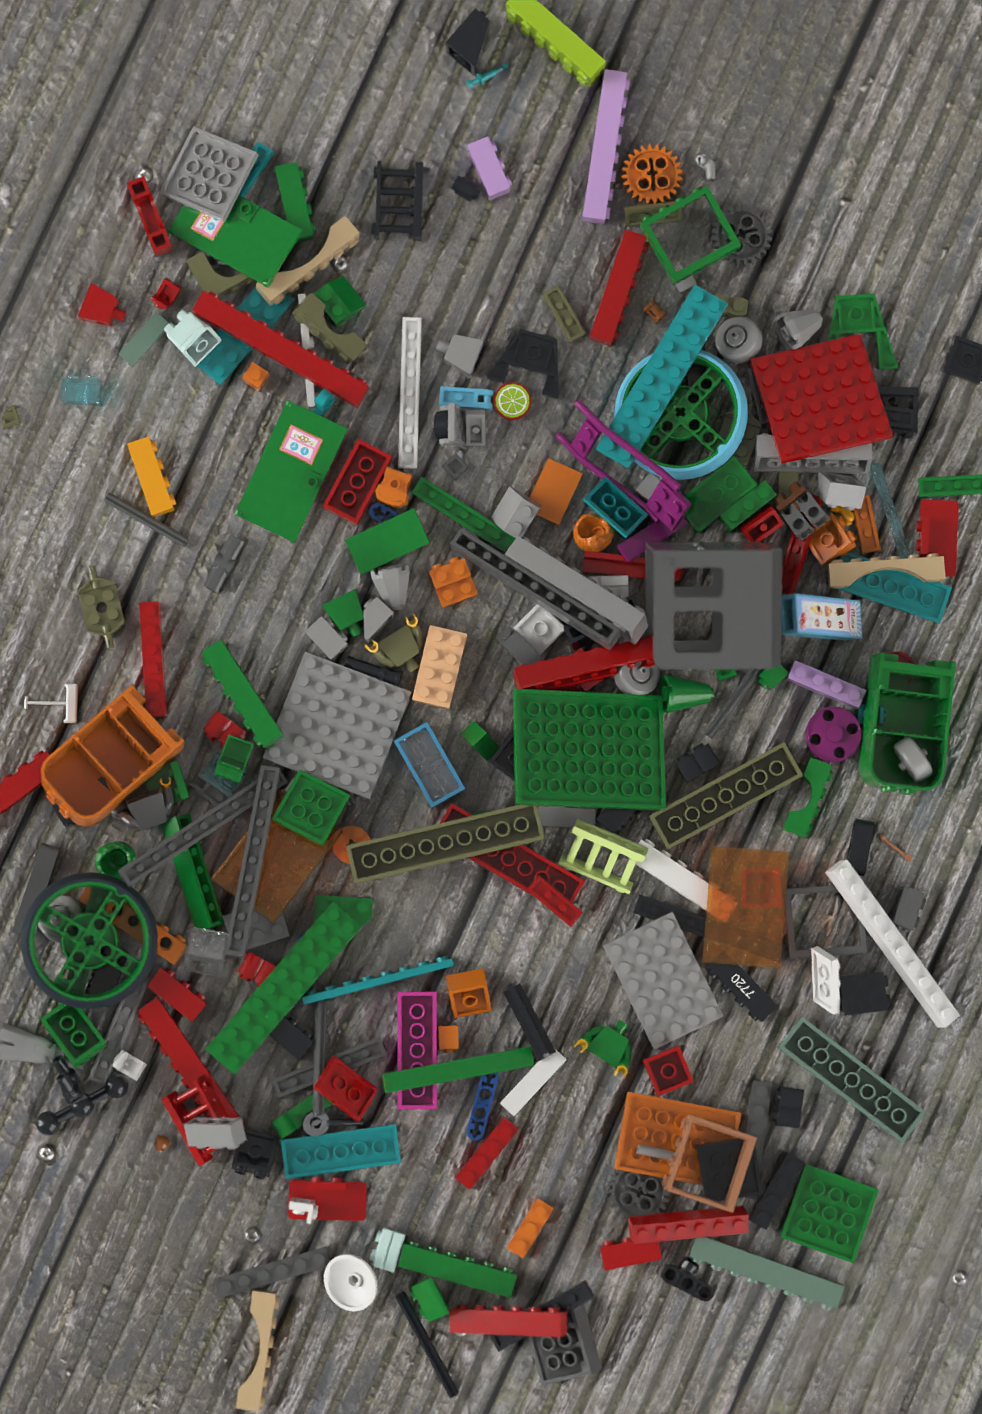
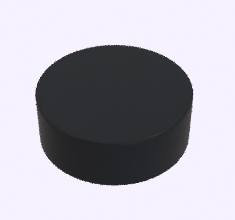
[679,1256,699,1274]

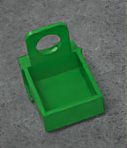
[214,734,254,783]

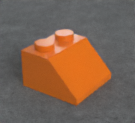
[446,968,492,1018]

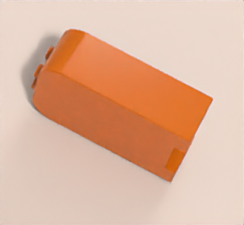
[41,684,185,827]

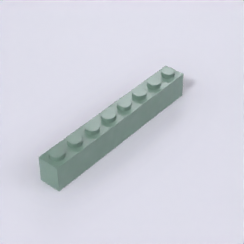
[689,1237,845,1310]

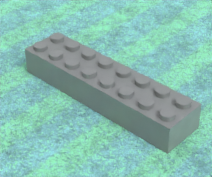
[505,536,648,645]

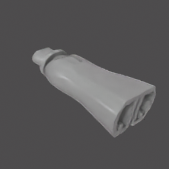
[0,1023,64,1063]

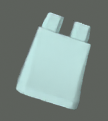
[164,310,222,367]

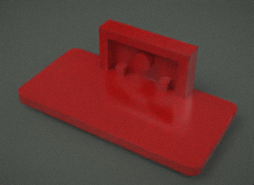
[915,499,958,577]
[288,1177,367,1221]

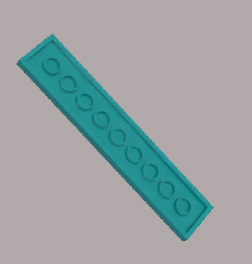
[596,285,728,469]

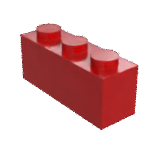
[147,967,208,1022]
[600,1236,662,1271]

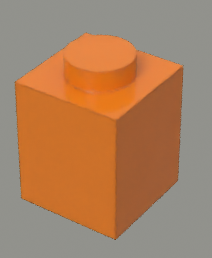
[242,362,270,392]
[438,1025,459,1053]

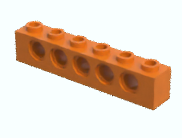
[78,887,188,965]

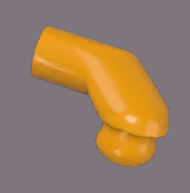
[830,506,855,526]

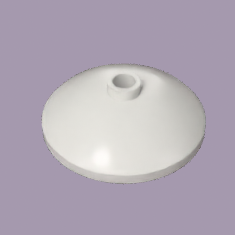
[324,1254,377,1311]

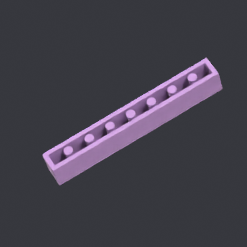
[582,69,630,224]

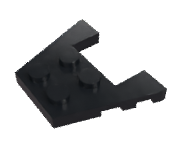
[487,329,559,400]

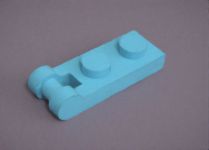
[439,386,494,410]

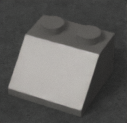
[818,471,866,510]
[490,486,542,539]
[364,597,395,644]

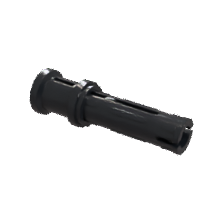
[344,656,403,687]

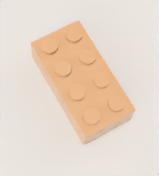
[412,625,467,710]

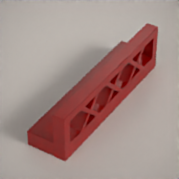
[582,551,646,579]

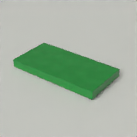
[684,455,758,533]
[345,508,430,575]

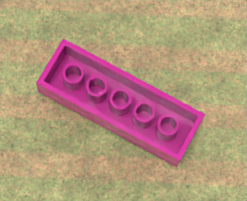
[398,992,437,1109]

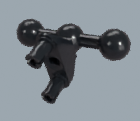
[36,1055,129,1136]

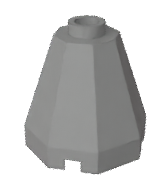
[773,309,822,350]
[370,564,410,610]

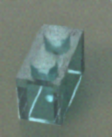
[61,375,102,405]

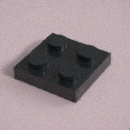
[943,335,982,385]

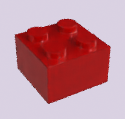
[642,1045,694,1096]

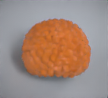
[573,513,615,552]

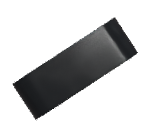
[847,818,874,877]
[661,1264,714,1302]

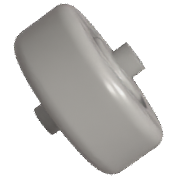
[715,316,763,364]
[613,661,660,695]
[893,737,933,783]
[38,895,85,943]

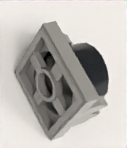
[434,403,466,447]

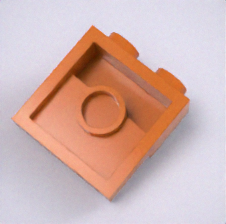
[809,513,857,567]
[429,556,478,608]

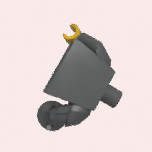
[112,776,174,836]

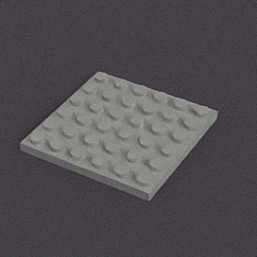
[263,652,412,800]

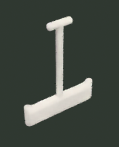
[24,684,78,723]

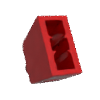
[78,283,126,326]

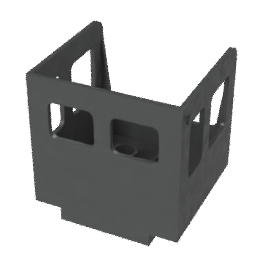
[645,541,782,669]

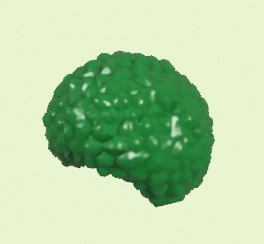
[95,841,136,881]

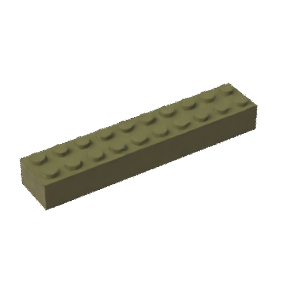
[346,805,545,884]

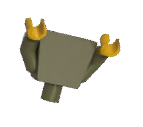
[365,613,423,673]

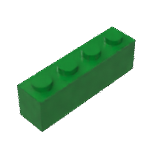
[275,162,316,243]

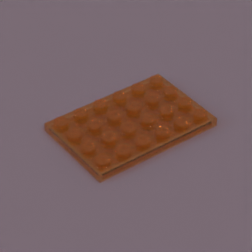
[211,788,343,923]
[703,846,789,968]

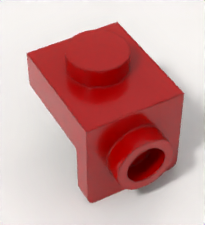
[150,277,182,310]

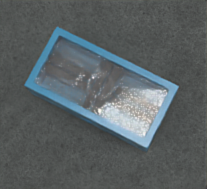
[394,722,465,809]

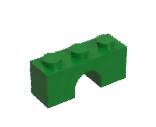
[719,480,777,533]

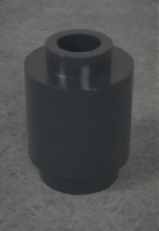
[451,176,481,202]

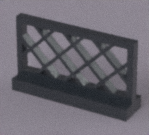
[503,983,556,1061]

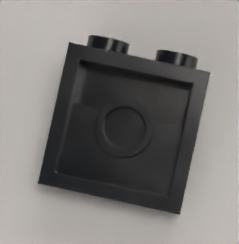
[232,1129,279,1179]

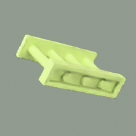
[558,818,649,894]

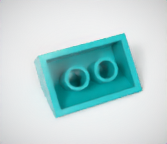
[583,477,648,538]

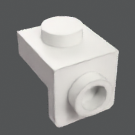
[112,1050,147,1081]

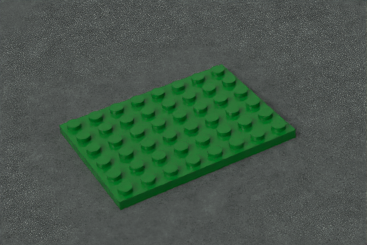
[513,689,666,810]

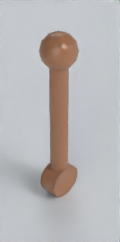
[878,834,912,861]

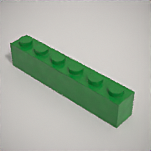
[202,639,285,749]
[162,813,224,933]
[398,1240,517,1298]

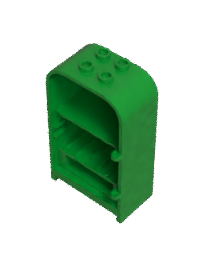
[859,652,956,795]

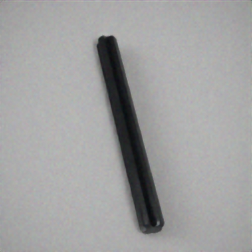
[396,1291,459,1398]

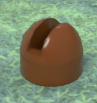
[156,1135,170,1151]

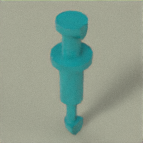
[466,63,508,89]

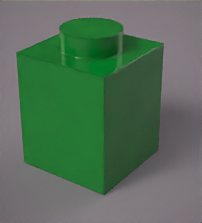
[758,665,789,691]

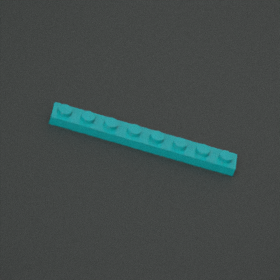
[302,956,454,1005]

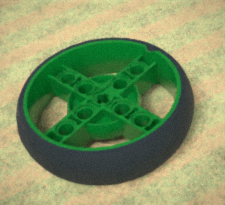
[21,872,158,1009]

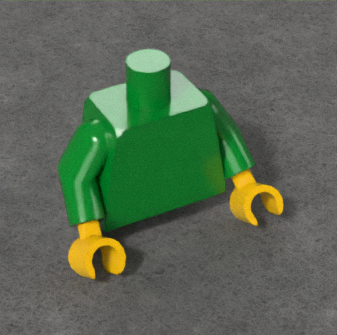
[574,1020,632,1079]

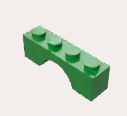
[782,757,833,838]

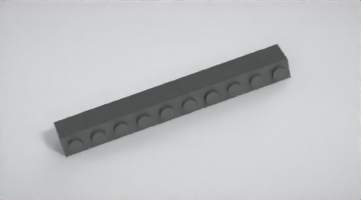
[450,528,621,650]

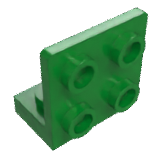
[145,761,191,804]

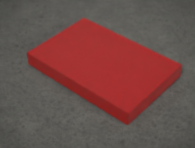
[313,1056,378,1122]

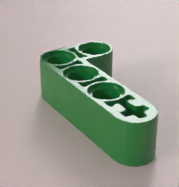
[272,1094,333,1139]

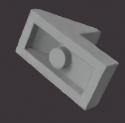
[466,410,485,446]

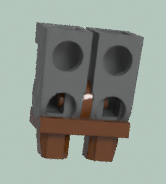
[774,481,831,541]

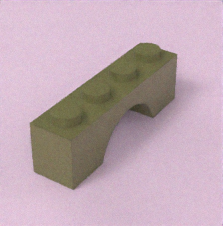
[292,292,367,365]

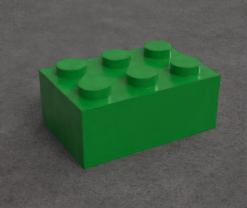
[40,1004,107,1069]

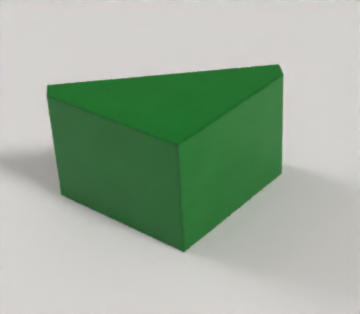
[460,721,500,762]

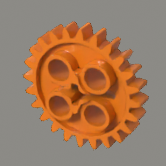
[621,144,683,205]

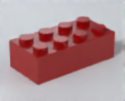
[323,439,393,527]

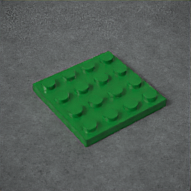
[780,1163,879,1264]

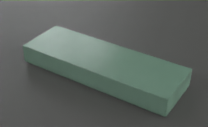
[118,312,169,367]

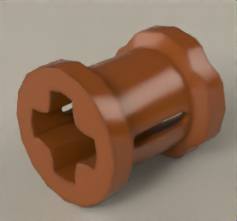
[643,299,668,324]

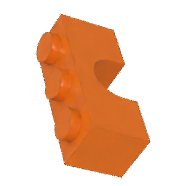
[506,1197,554,1258]

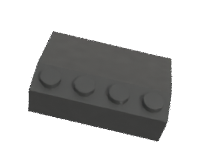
[523,1302,602,1385]

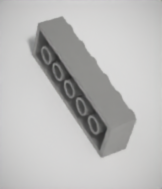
[754,433,872,474]

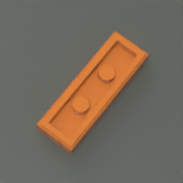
[852,495,881,555]

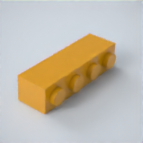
[127,436,176,518]

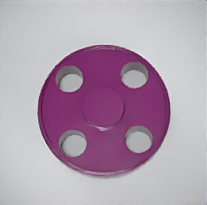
[805,707,862,763]

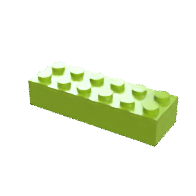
[506,0,606,88]

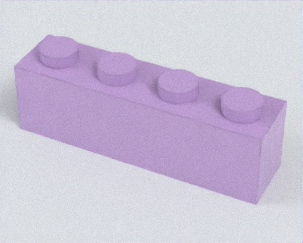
[786,660,866,710]

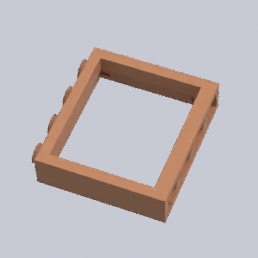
[662,1115,757,1213]

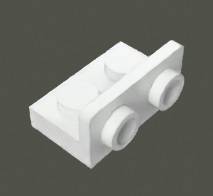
[289,1197,318,1224]

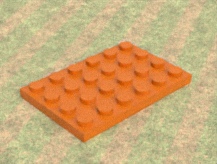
[614,1092,741,1185]

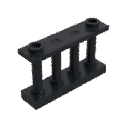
[372,161,424,241]

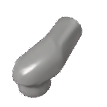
[696,154,716,180]

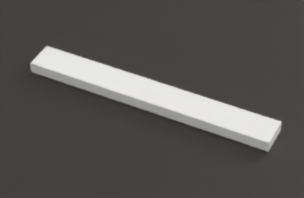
[398,317,422,469]

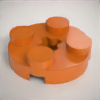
[333,826,371,864]

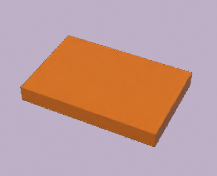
[530,458,583,526]

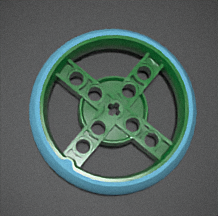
[614,350,748,480]

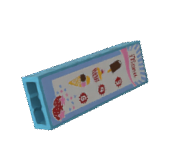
[781,594,863,641]

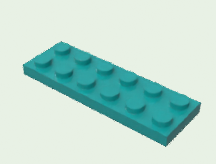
[197,287,295,386]
[835,552,952,624]
[281,1124,401,1179]

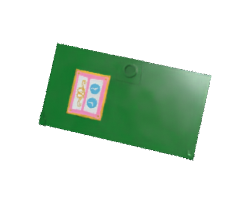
[167,195,303,288]
[234,400,348,543]

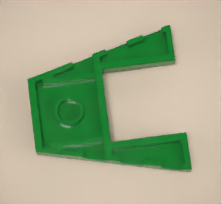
[827,294,898,370]

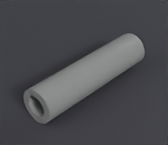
[637,1144,676,1160]

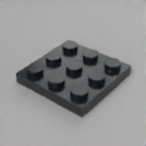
[696,1136,763,1202]

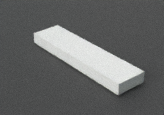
[500,1048,567,1116]

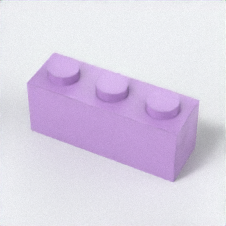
[467,136,512,201]

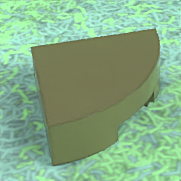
[2,405,21,430]

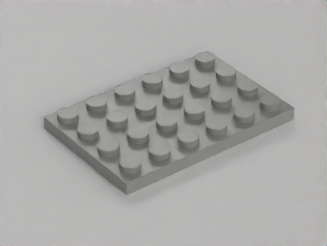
[603,912,723,1050]

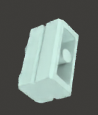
[369,1227,406,1272]

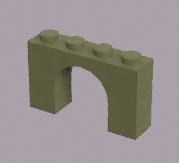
[186,251,255,300]

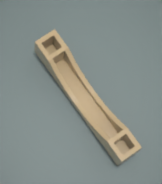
[256,216,360,306]
[827,553,946,589]
[236,1289,280,1412]

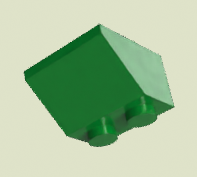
[314,275,367,328]
[409,1276,450,1322]

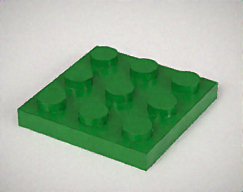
[272,769,351,846]

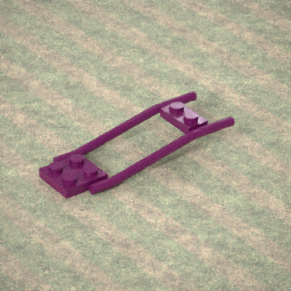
[555,399,691,531]

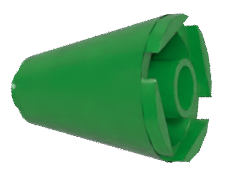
[659,675,714,713]

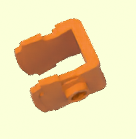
[374,466,413,508]

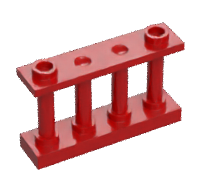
[161,1074,229,1167]

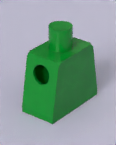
[322,589,364,638]

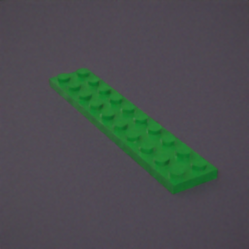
[205,902,362,1075]

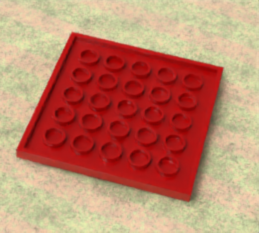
[750,334,893,464]

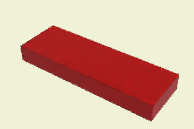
[527,875,583,927]

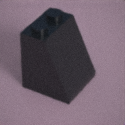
[445,8,490,77]
[839,972,891,1016]

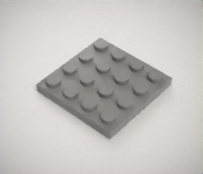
[159,126,259,222]

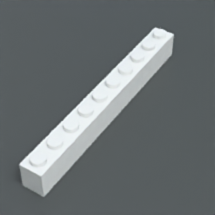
[825,860,960,1027]

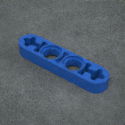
[467,1072,499,1141]

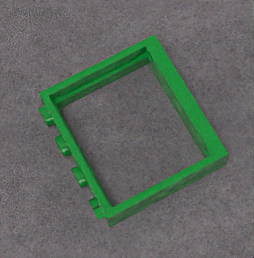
[640,186,741,285]

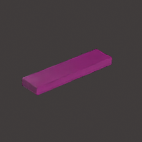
[617,517,688,563]

